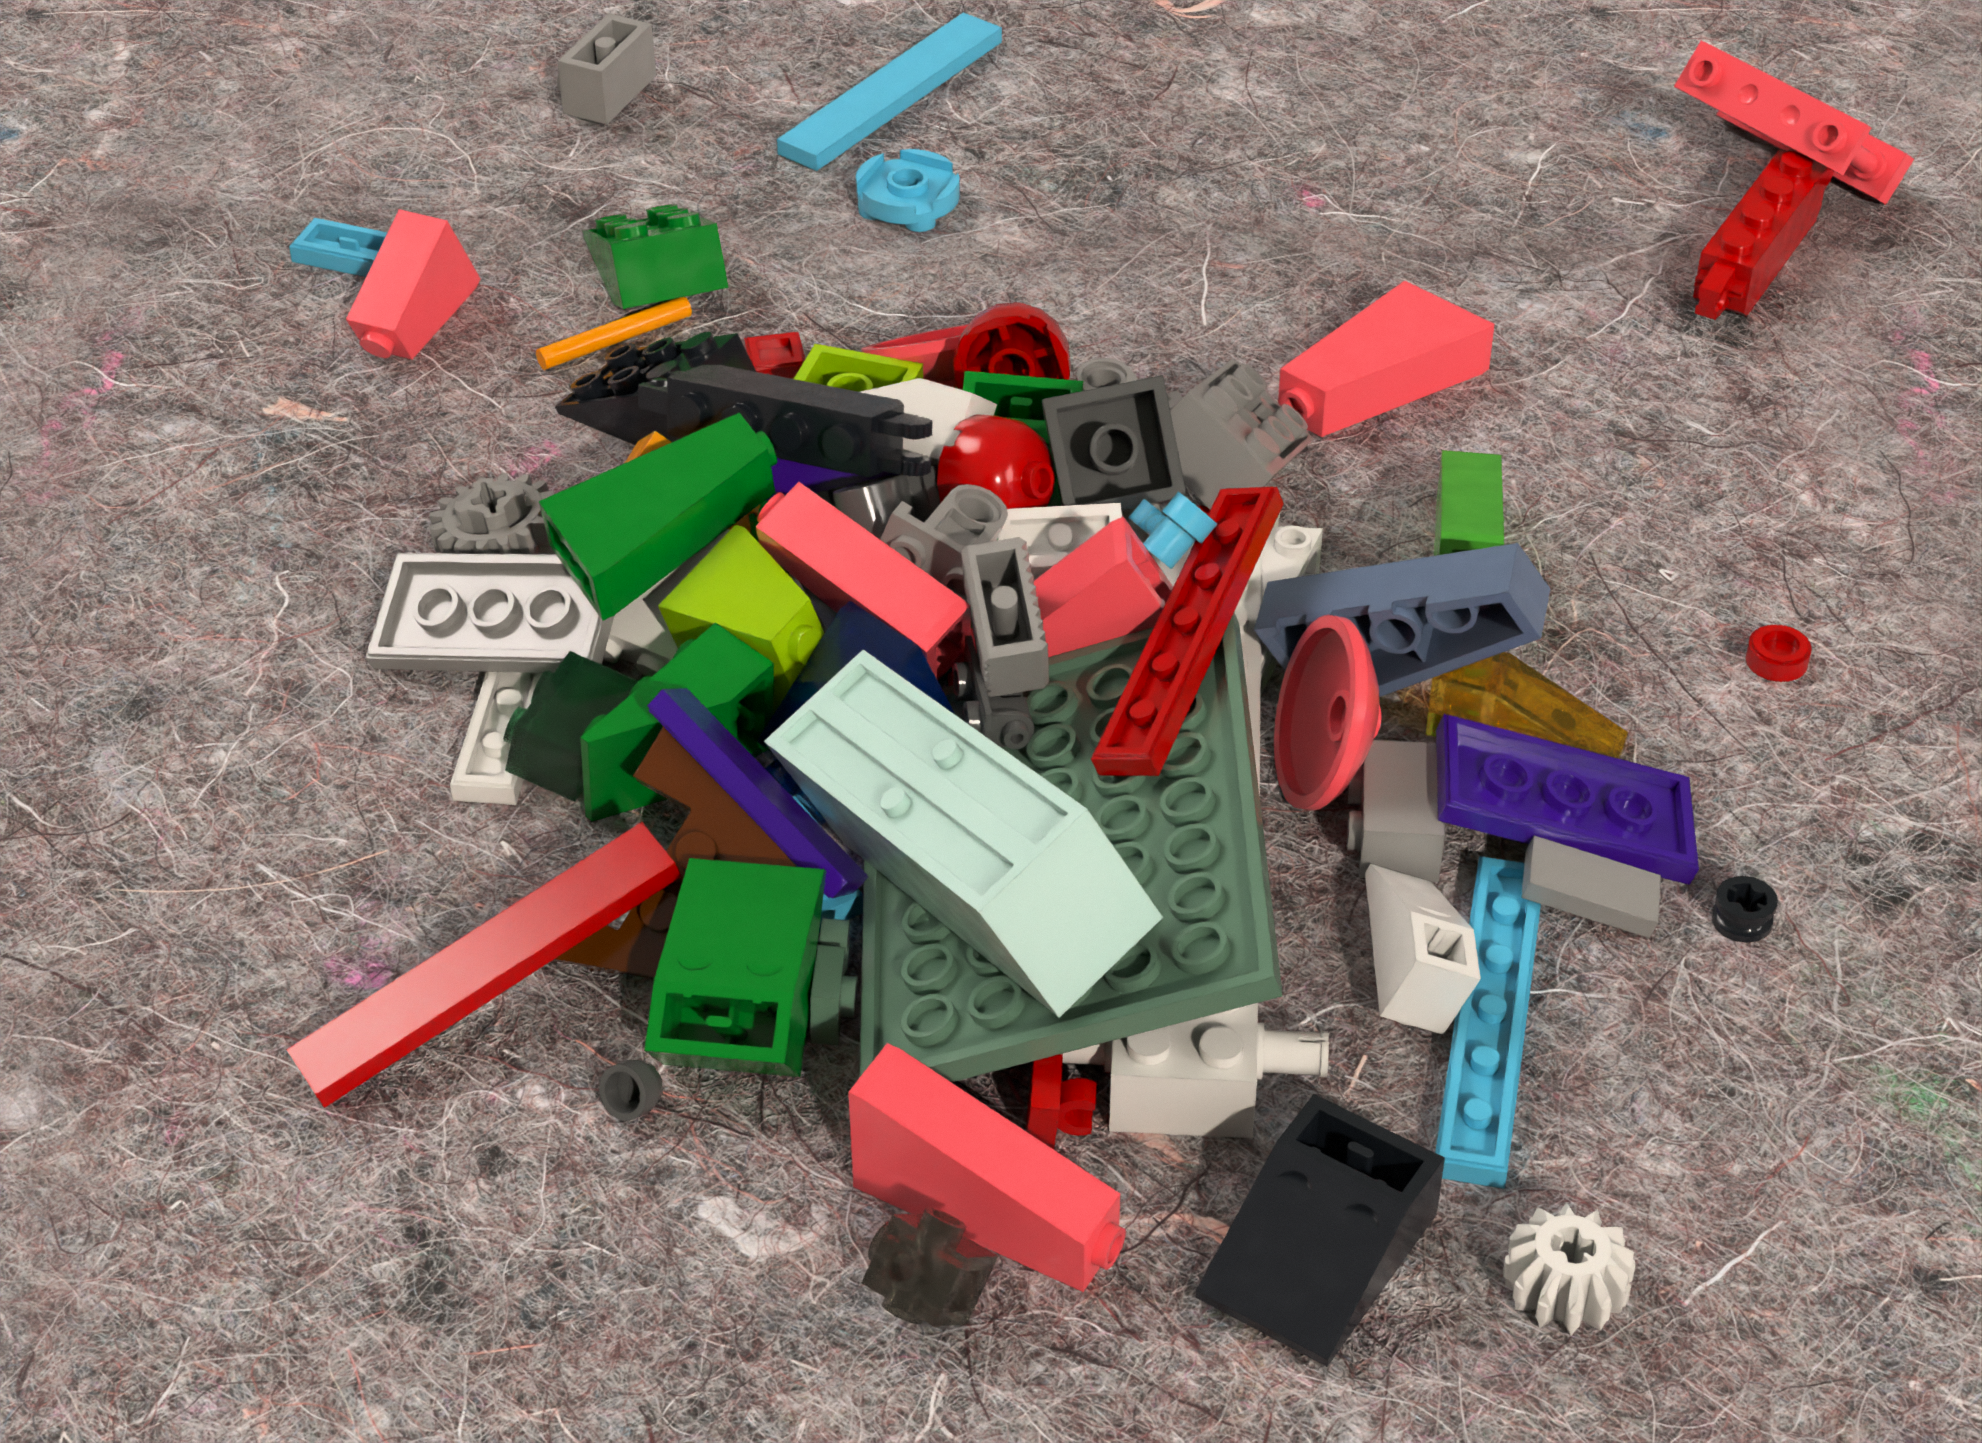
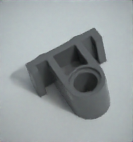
[816,464,940,539]

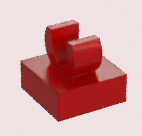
[1026,1054,1097,1149]

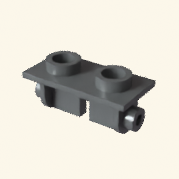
[953,635,1034,749]

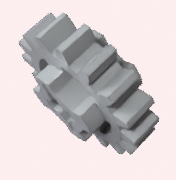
[429,473,555,554]

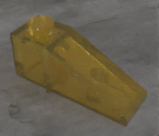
[1426,652,1628,759]

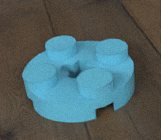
[856,149,960,232]

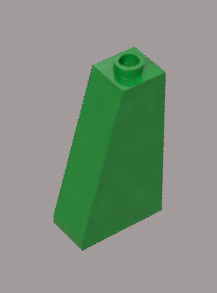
[539,412,777,621]

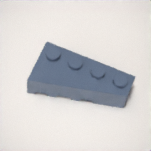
[1254,543,1550,697]

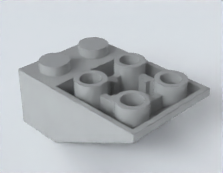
[1170,358,1314,509]

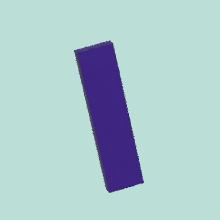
[647,688,869,898]

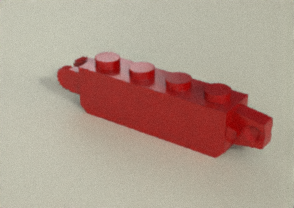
[1693,148,1834,320]

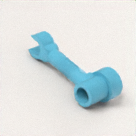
[1128,491,1217,569]

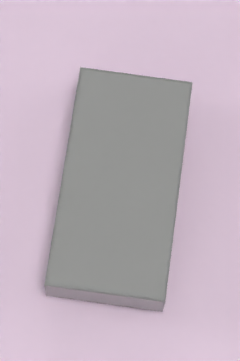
[1521,835,1661,938]

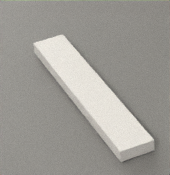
[450,545,556,805]

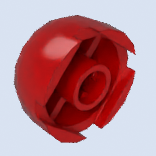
[953,302,1071,390]
[937,414,1055,509]

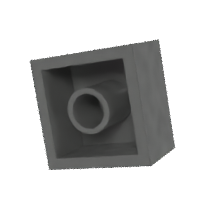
[1041,375,1187,511]

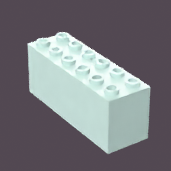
[764,650,1163,1018]

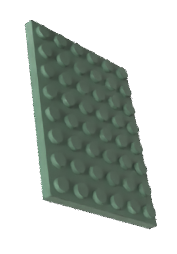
[859,612,1283,1082]

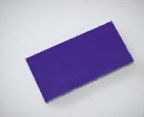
[1436,714,1699,885]

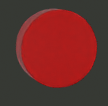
[1745,624,1812,682]

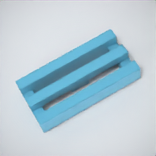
[289,218,388,277]

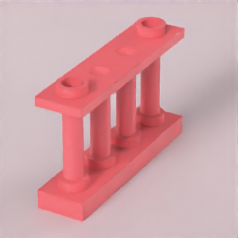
[1674,40,1914,205]

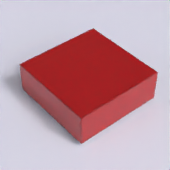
[744,332,805,379]

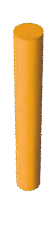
[536,297,692,370]

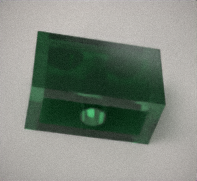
[503,651,638,802]

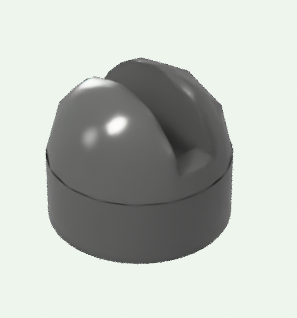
[599,1060,663,1121]

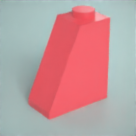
[346,209,481,360]

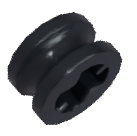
[1712,876,1778,943]

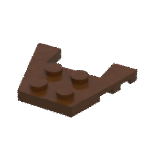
[550,726,796,981]

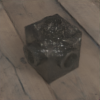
[861,1207,999,1327]

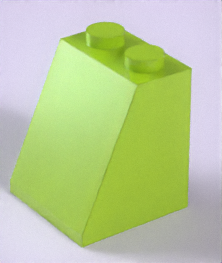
[658,524,840,724]

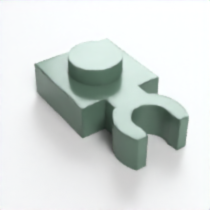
[810,918,858,1045]

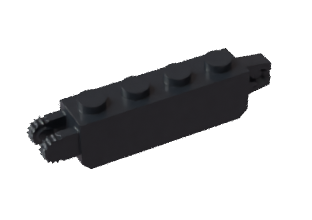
[638,365,933,477]

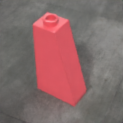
[1278,281,1495,437]
[756,482,971,691]
[947,516,1173,686]
[848,1043,1126,1292]

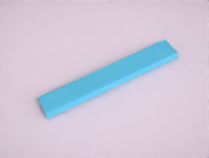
[777,12,1002,171]
[1435,856,1541,1189]

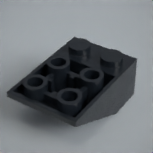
[555,332,756,445]
[1195,1094,1445,1367]

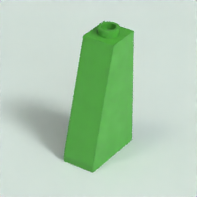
[1434,450,1504,556]

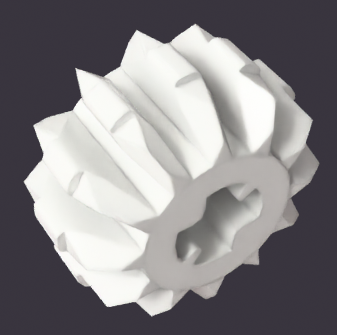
[1503,1202,1635,1336]

